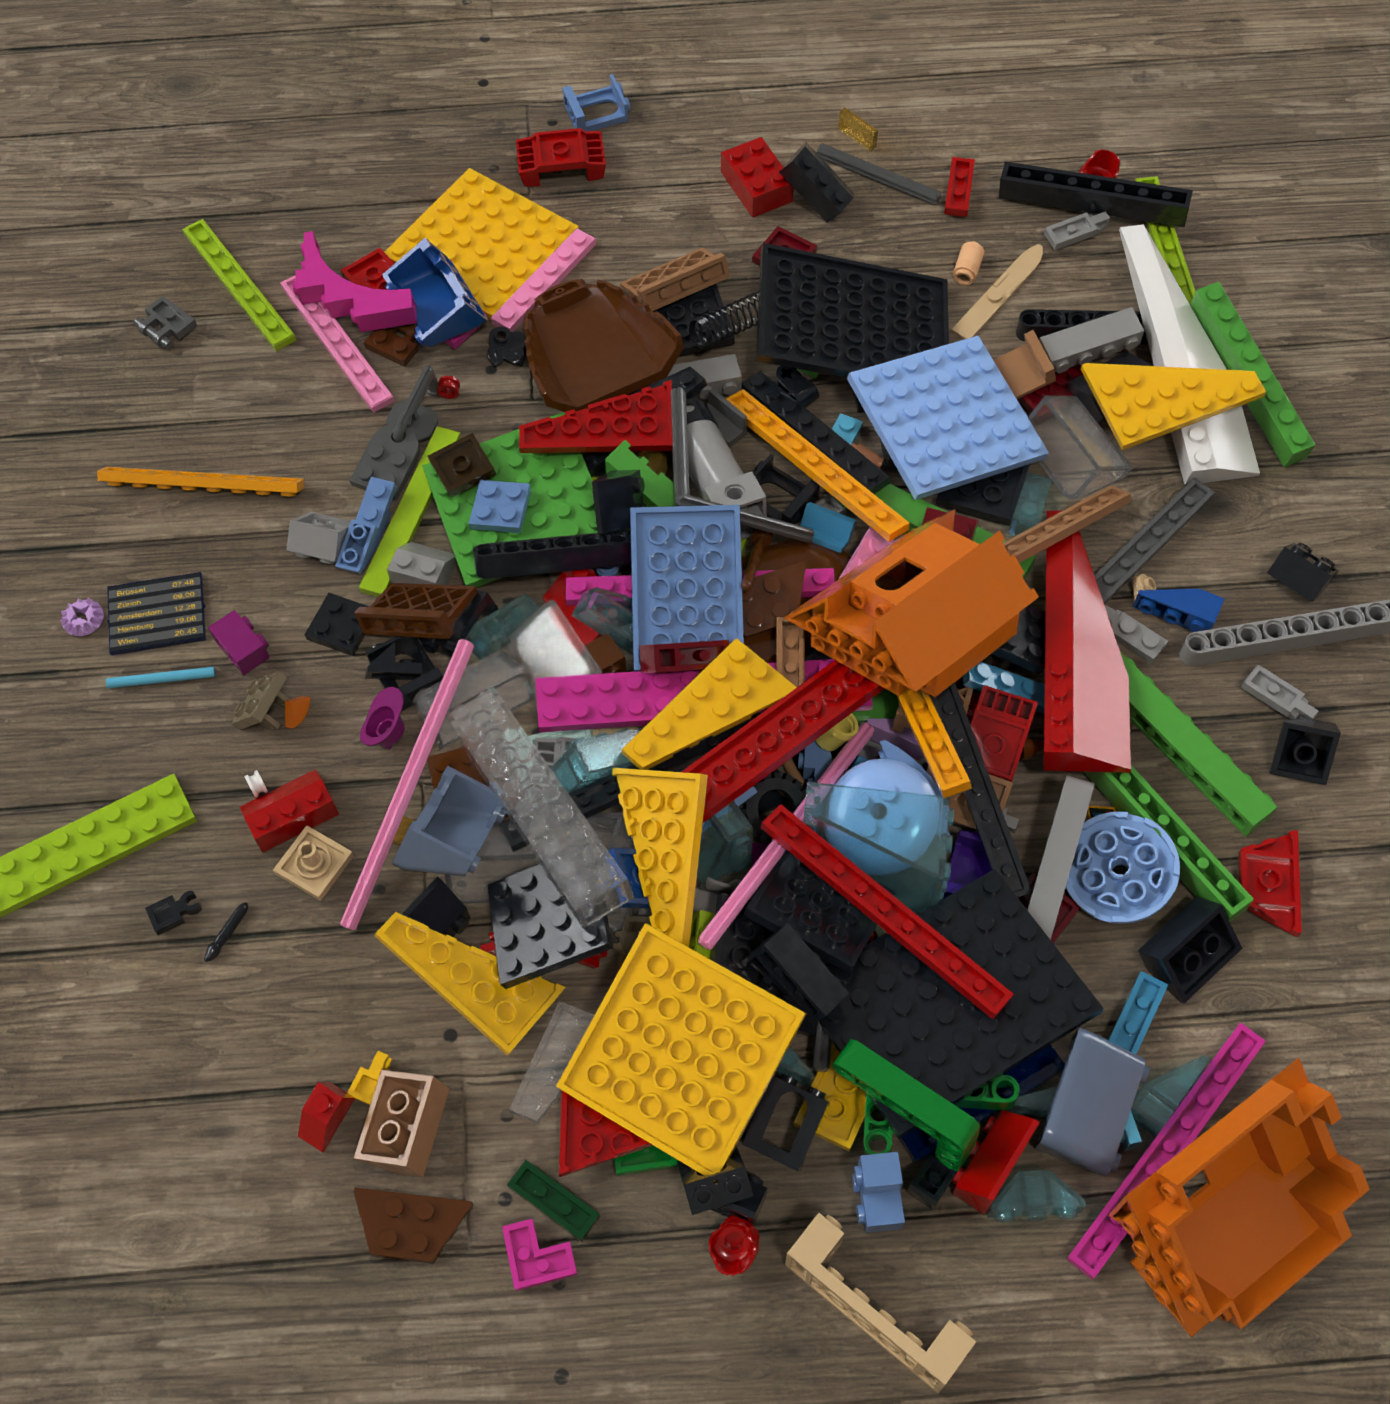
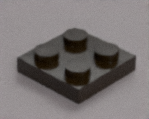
[427,433,496,498]

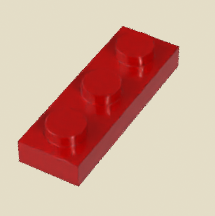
[944,157,975,217]

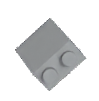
[287,512,351,564]
[387,542,457,598]

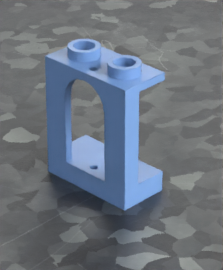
[562,74,631,131]

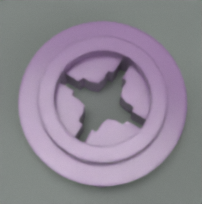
[60,597,104,636]

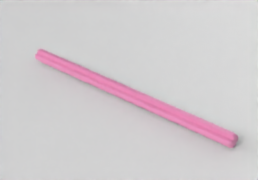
[340,639,474,930]
[698,722,874,950]

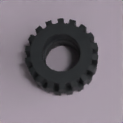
[737,771,808,843]

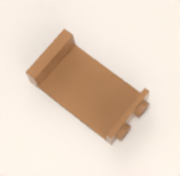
[993,330,1056,399]

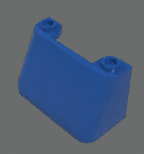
[382,238,488,347]

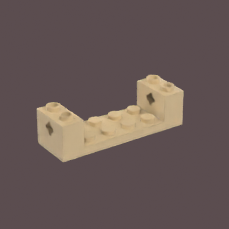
[785,1213,976,1393]

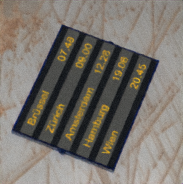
[107,572,206,656]

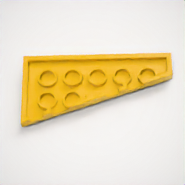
[622,638,797,770]
[374,912,566,1055]

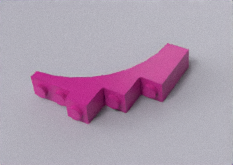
[292,231,417,332]

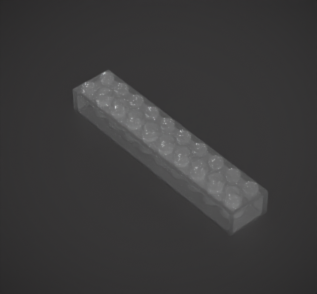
[445,685,634,928]

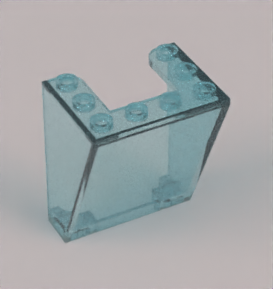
[803,782,954,915]

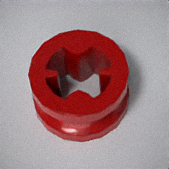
[437,376,460,399]

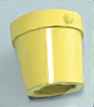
[816,713,859,751]

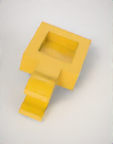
[347,1051,393,1106]

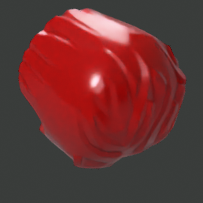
[1079,149,1120,178]
[709,1215,760,1276]

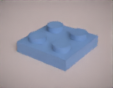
[469,480,532,533]

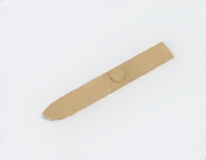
[951,244,1043,339]

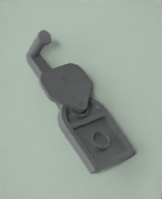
[350,366,439,501]

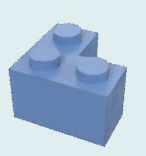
[852,1152,905,1233]

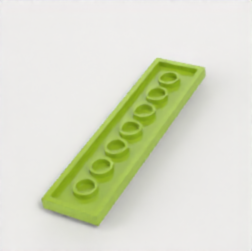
[0,773,197,918]

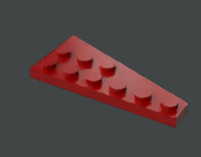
[519,380,673,453]
[559,1091,654,1177]

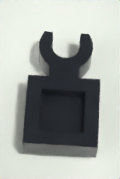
[145,890,202,935]

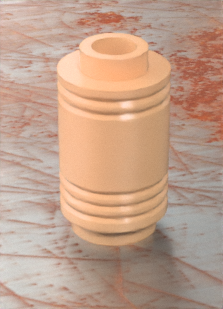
[953,241,985,285]

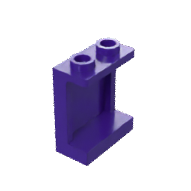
[940,830,992,901]

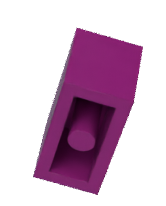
[208,610,270,676]

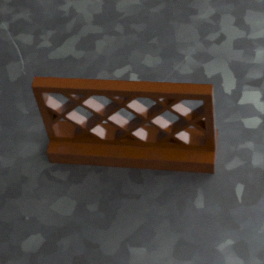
[354,583,478,639]

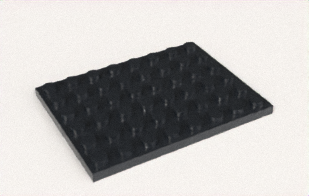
[756,243,949,378]
[818,869,1104,1139]

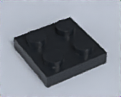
[304,593,369,656]

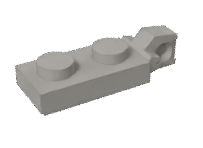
[1044,211,1110,250]
[1105,605,1168,664]
[1241,665,1319,719]

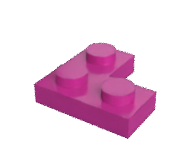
[502,1218,578,1292]

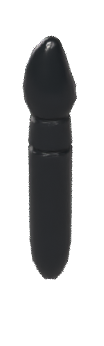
[204,902,248,962]

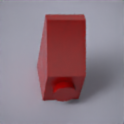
[298,1082,355,1152]

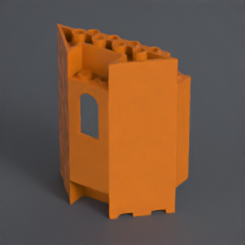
[784,509,1039,697]
[1108,1058,1370,1337]

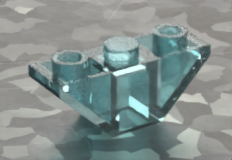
[987,1170,1086,1222]

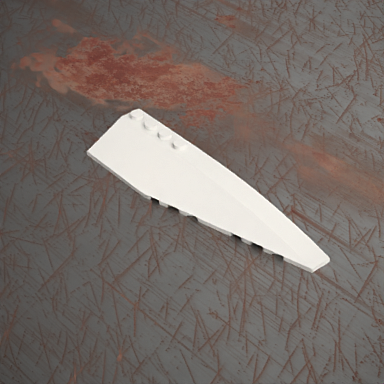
[1119,224,1260,485]

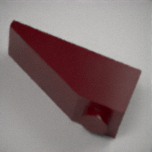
[639,640,729,673]

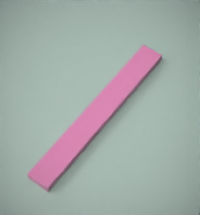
[280,276,395,413]

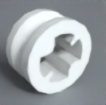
[244,770,268,798]

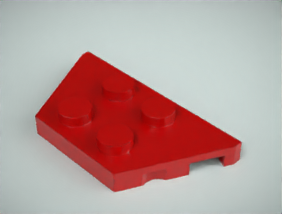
[1238,830,1302,937]

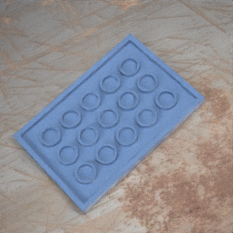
[630,505,744,672]

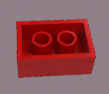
[721,137,794,218]

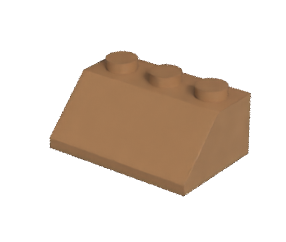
[353,1070,450,1177]

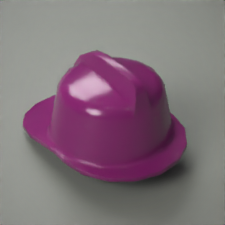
[360,687,405,750]

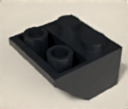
[1267,542,1339,602]

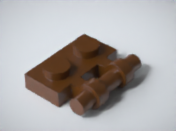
[364,324,419,367]

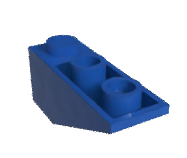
[1133,589,1225,632]

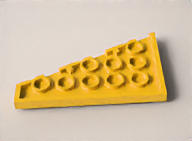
[1081,363,1266,451]
[612,768,708,947]

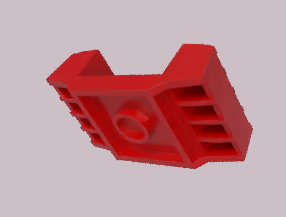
[516,128,606,187]
[971,685,1038,782]

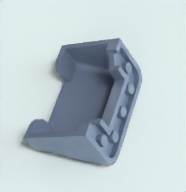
[392,766,508,876]
[1034,1027,1150,1177]

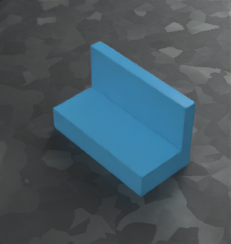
[799,502,857,553]

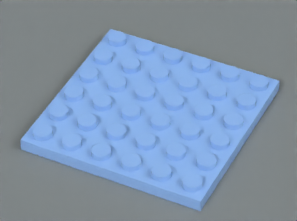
[847,336,1049,500]

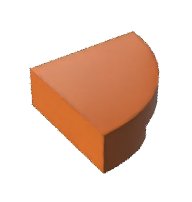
[285,696,310,729]

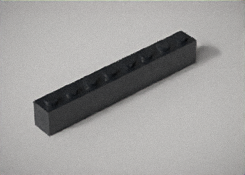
[999,161,1193,228]

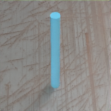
[106,667,216,689]

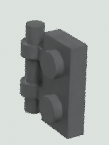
[134,296,197,350]

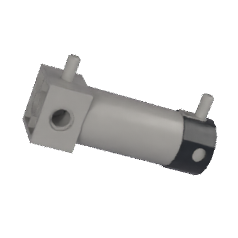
[686,398,767,540]

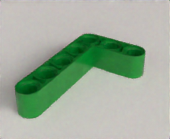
[832,1039,980,1172]
[864,1075,1020,1155]

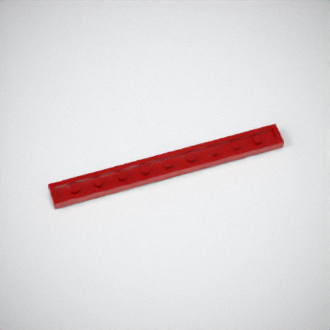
[761,804,1014,1019]

